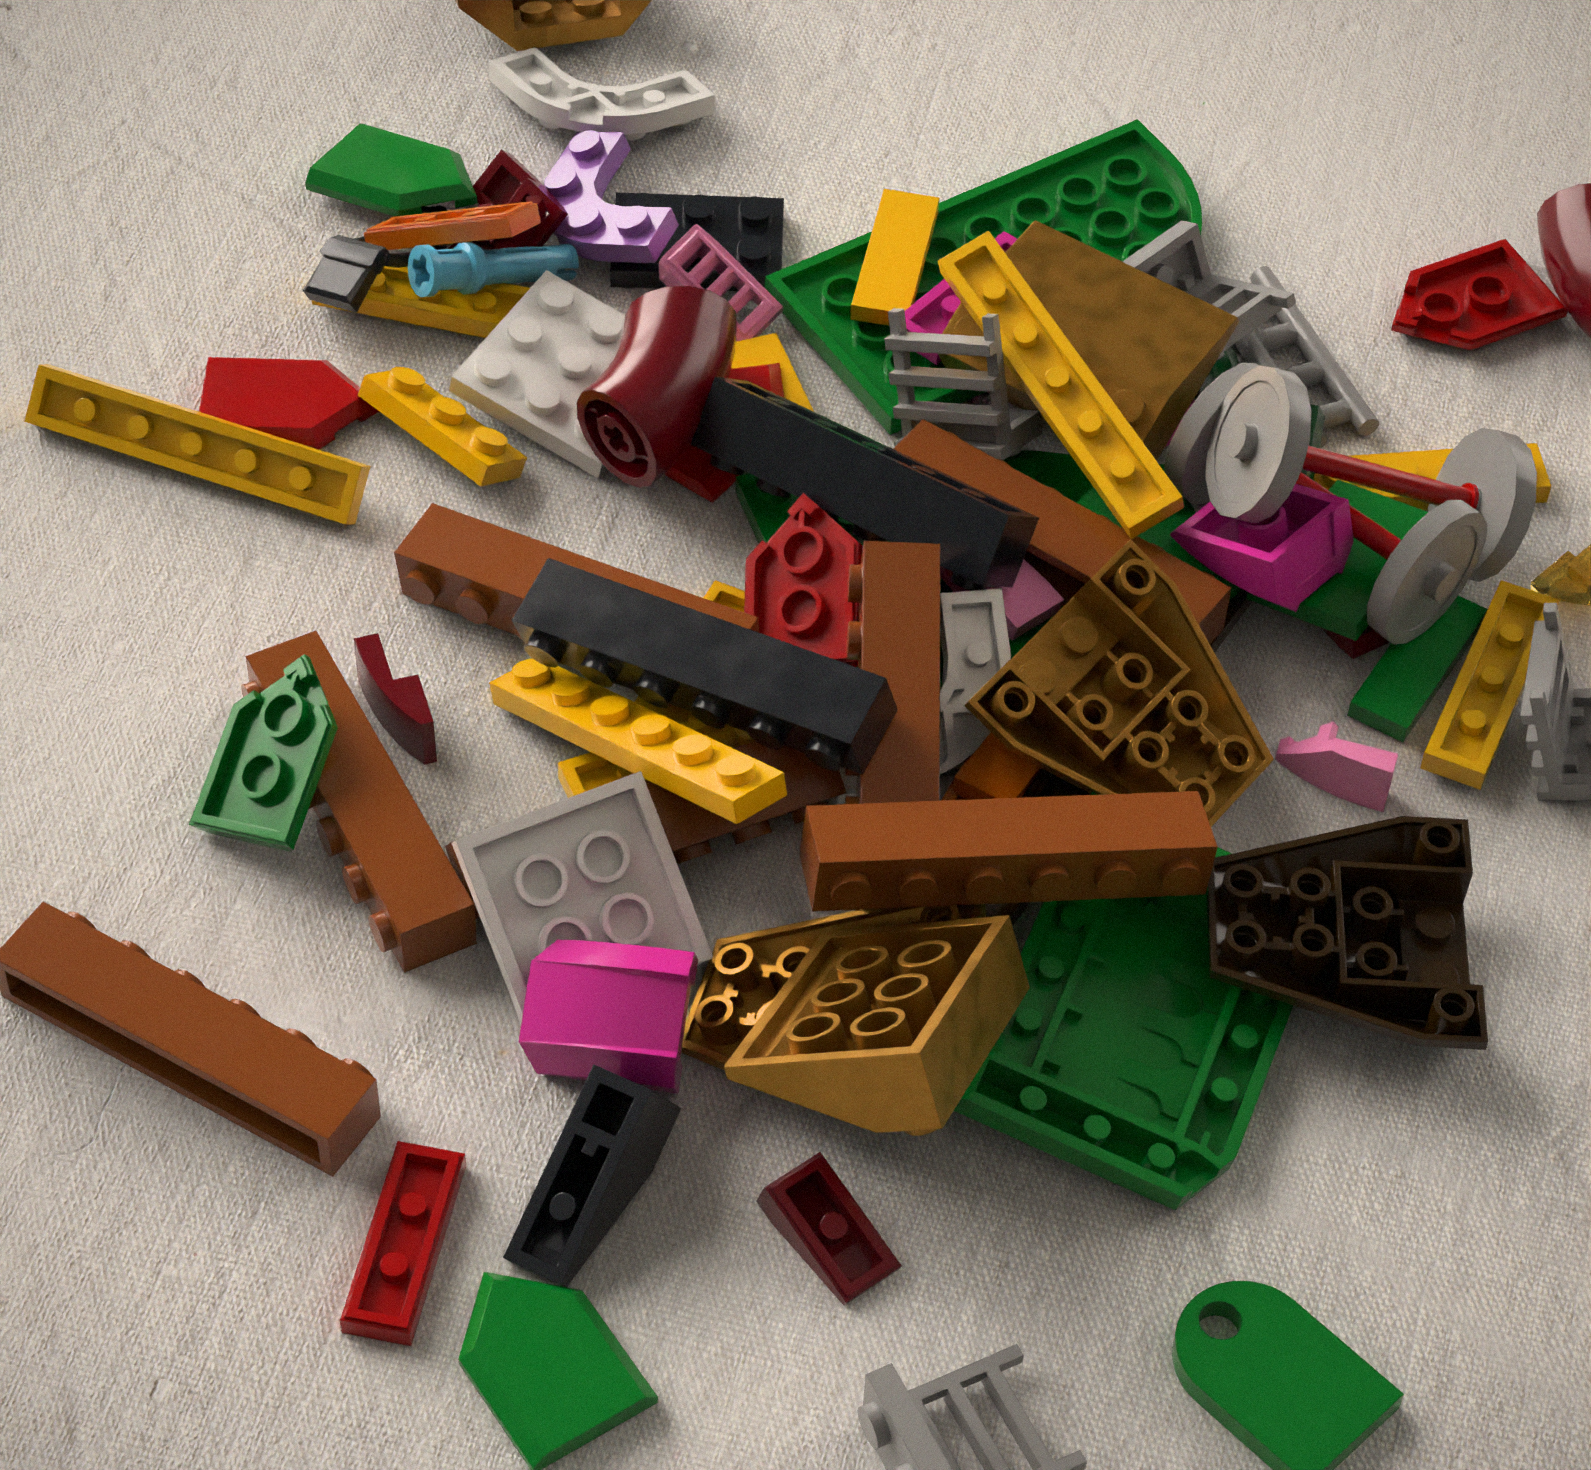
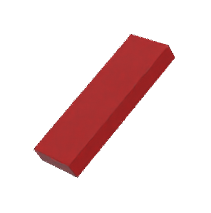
[340,1141,466,1346]

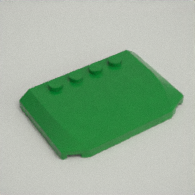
[954,792,1293,1211]

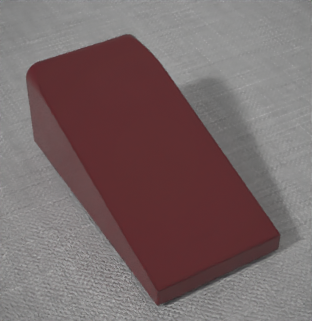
[756,1152,902,1306]

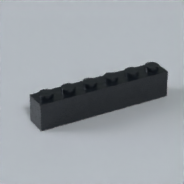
[691,377,1039,591]
[512,558,898,775]

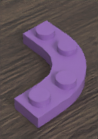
[544,130,679,263]

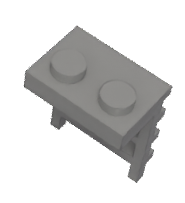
[1122,220,1296,361]
[884,308,1043,460]
[1520,603,1591,800]
[857,1344,1087,1470]

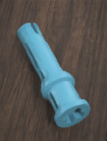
[408,242,579,297]

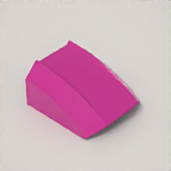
[1169,484,1354,612]
[518,939,698,1094]

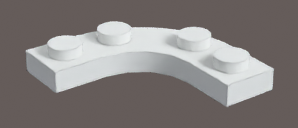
[489,47,715,140]
[839,588,1011,795]

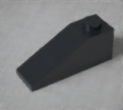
[503,1065,682,1287]

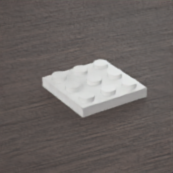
[449,270,625,479]
[452,771,713,1022]

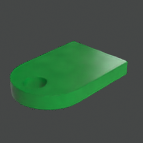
[1172,1281,1404,1470]

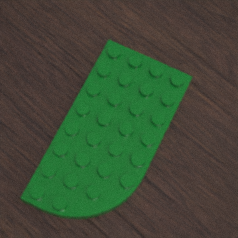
[765,119,1202,435]

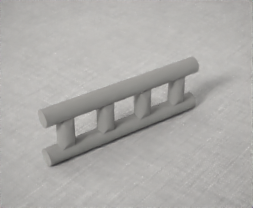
[1234,266,1379,449]

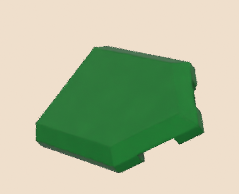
[305,123,478,217]
[189,654,338,852]
[458,1272,658,1470]

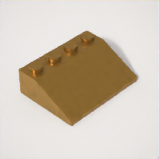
[937,220,1239,461]
[724,915,1030,1136]

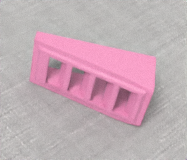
[659,224,783,342]

